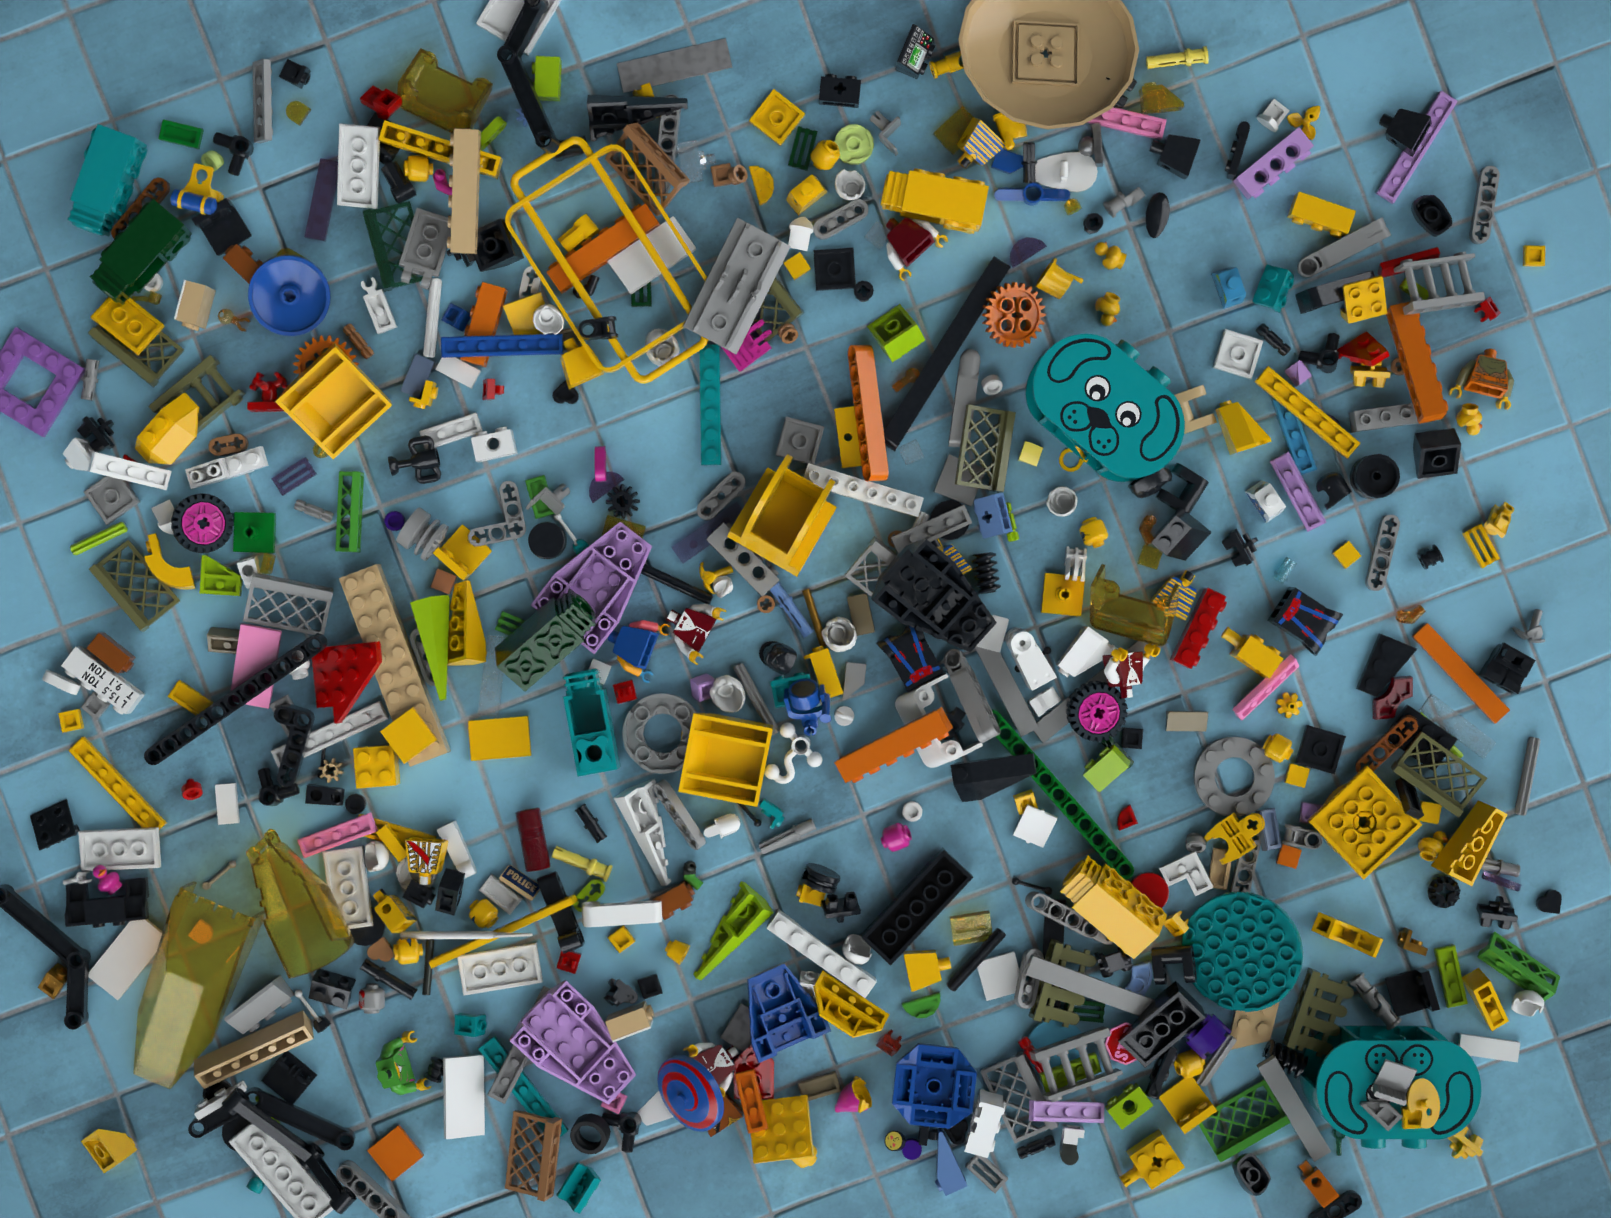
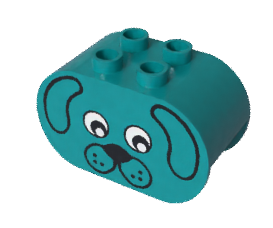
[1025,334,1185,482]
[1299,1025,1482,1149]

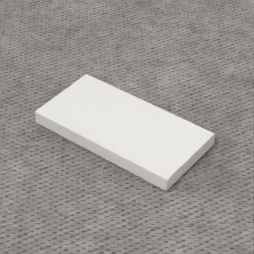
[337,123,380,209]
[608,216,697,294]
[78,827,161,871]
[322,846,373,931]
[88,919,169,1000]
[457,942,543,996]
[443,1054,485,1139]

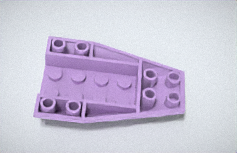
[531,522,652,654]
[509,980,636,1105]

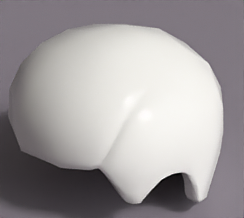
[835,169,866,200]
[533,304,564,335]
[1046,486,1078,517]
[365,841,390,872]
[842,934,872,965]
[1511,990,1545,1016]

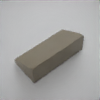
[847,593,875,636]
[207,627,240,654]
[1166,711,1208,732]

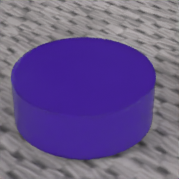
[384,511,405,531]
[902,1138,922,1160]

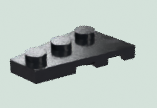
[1356,634,1417,697]

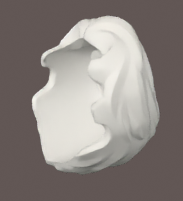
[645,328,680,367]
[822,617,857,652]
[709,675,745,713]

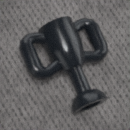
[388,435,441,484]

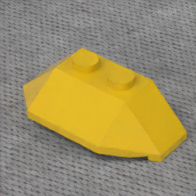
[135,393,199,465]
[813,970,890,1038]

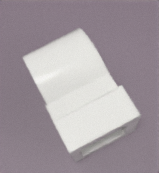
[237,555,262,589]
[1028,686,1061,717]

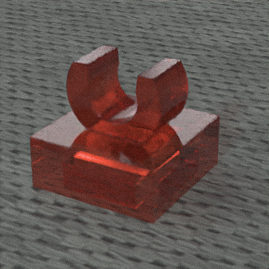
[876,1029,902,1057]

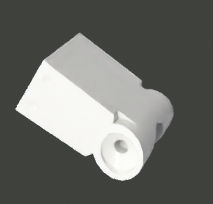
[1005,627,1057,691]

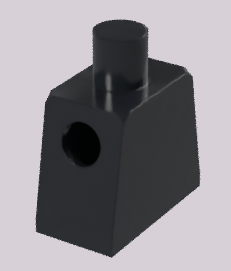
[1379,109,1432,157]
[1149,134,1201,179]

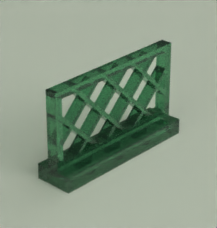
[363,201,423,292]

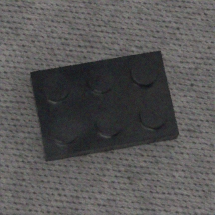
[1388,704,1458,771]

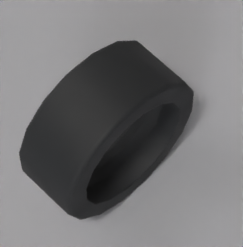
[570,1113,611,1154]

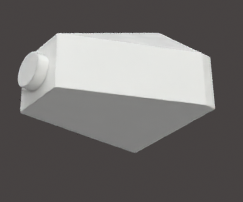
[1056,626,1118,678]

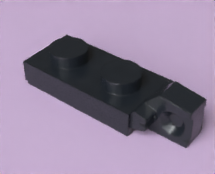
[1145,1045,1178,1100]

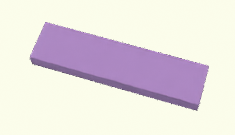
[1270,451,1327,532]
[1029,1100,1104,1123]

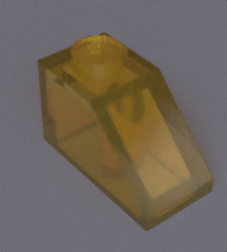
[1139,82,1184,114]

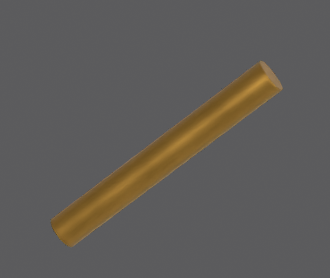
[802,588,827,647]

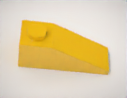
[1462,968,1509,1031]

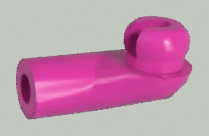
[433,169,452,195]

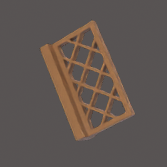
[605,123,690,216]
[505,1110,562,1202]

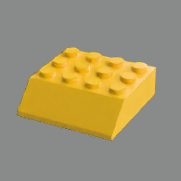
[275,343,392,459]
[678,713,773,807]

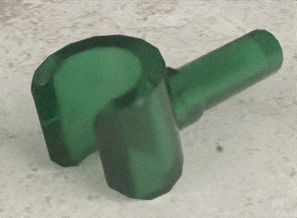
[1332,1129,1345,1156]

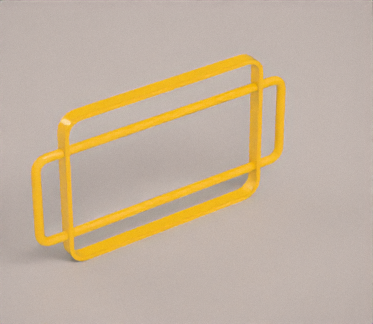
[505,136,708,384]

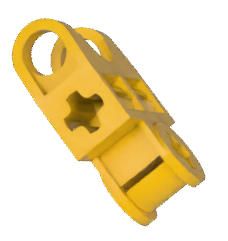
[1204,813,1265,865]

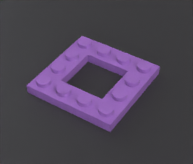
[0,327,85,437]

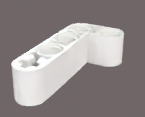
[582,900,662,927]

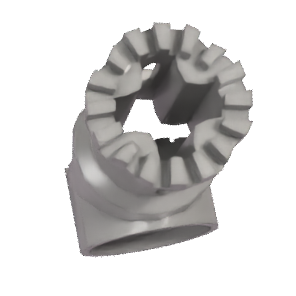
[1103,187,1146,218]

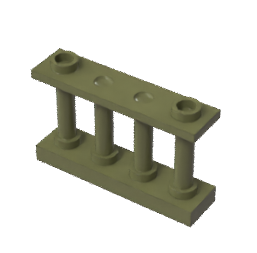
[149,355,246,443]

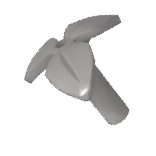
[1512,609,1545,643]

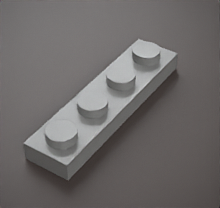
[253,59,273,143]
[890,505,972,554]

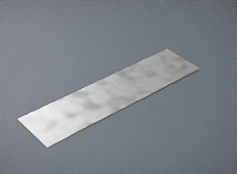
[617,38,733,93]

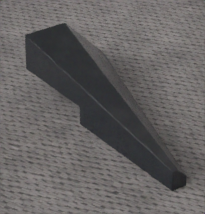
[587,95,688,141]

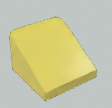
[1018,441,1043,467]

